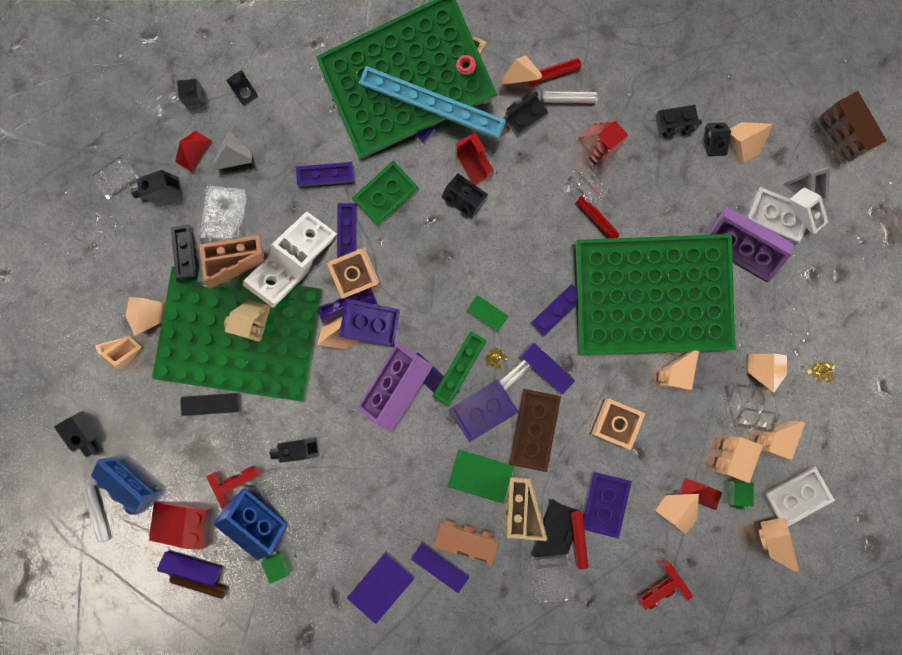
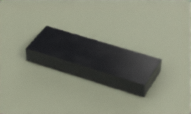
[171,225,196,282]
[180,393,240,416]

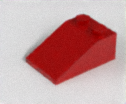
[148,501,212,550]

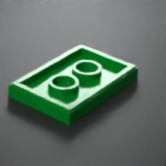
[352,160,419,227]
[447,449,514,504]

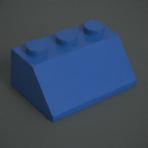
[91,457,155,515]
[213,488,287,560]

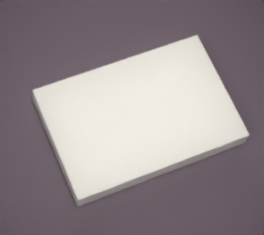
[747,187,806,244]
[763,466,835,527]

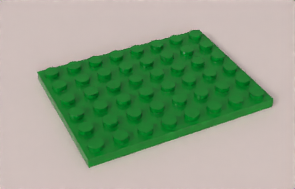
[316,0,498,159]
[576,234,736,355]
[152,266,323,402]

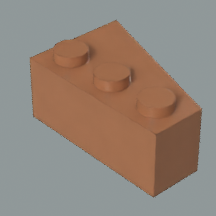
[200,235,265,289]
[434,520,498,567]

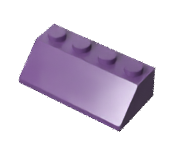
[708,206,793,282]
[357,343,433,432]

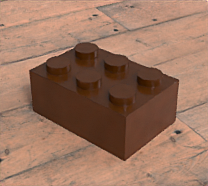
[823,91,887,161]

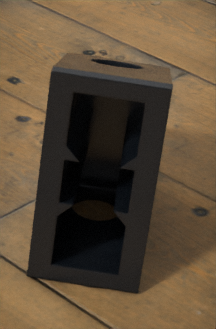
[131,170,182,201]
[53,411,96,458]
[269,437,319,463]

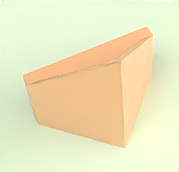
[500,55,542,85]
[730,122,773,164]
[126,297,165,336]
[317,316,358,350]
[95,335,142,370]
[747,354,787,393]
[654,494,699,535]

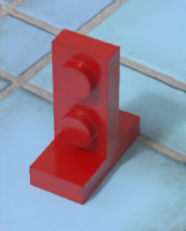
[206,466,262,509]
[638,560,694,610]

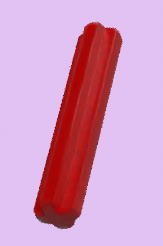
[529,58,582,84]
[576,195,620,239]
[571,511,589,570]

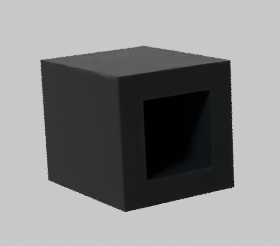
[177,79,204,106]

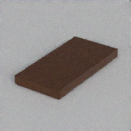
[509,389,561,472]

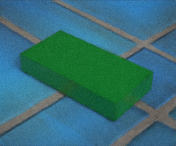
[467,295,509,332]

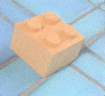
[327,247,379,299]
[591,398,645,450]
[716,436,763,483]

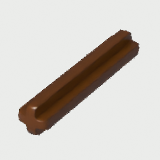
[169,575,227,599]

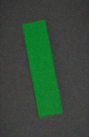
[432,331,487,407]

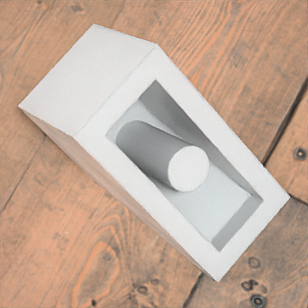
[790,188,828,234]

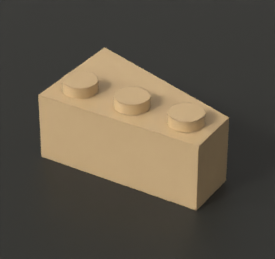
[224,300,271,342]
[507,477,547,541]

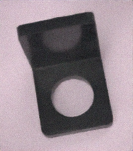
[226,70,258,105]
[707,122,731,155]

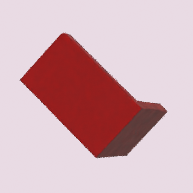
[455,132,494,185]

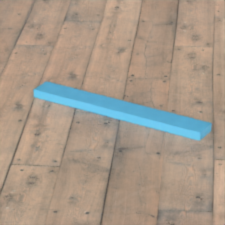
[359,66,506,139]

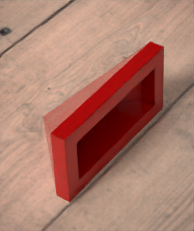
[175,131,212,172]
[679,478,723,510]

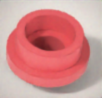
[456,55,476,75]

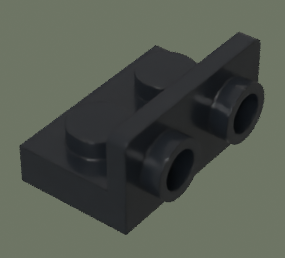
[505,91,549,135]
[657,105,702,136]
[442,173,489,218]

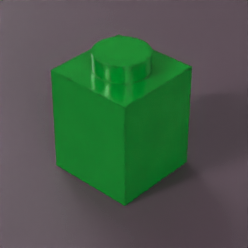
[729,481,754,510]
[261,551,291,584]

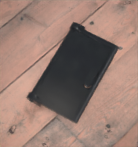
[531,499,582,565]

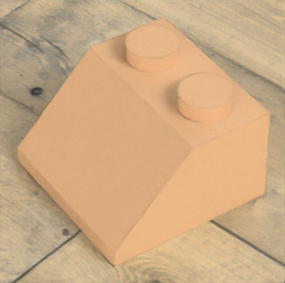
[658,351,699,391]
[757,421,805,460]
[758,518,799,572]

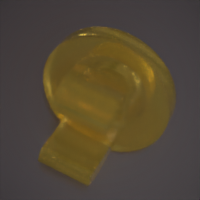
[487,348,508,369]
[814,361,835,382]

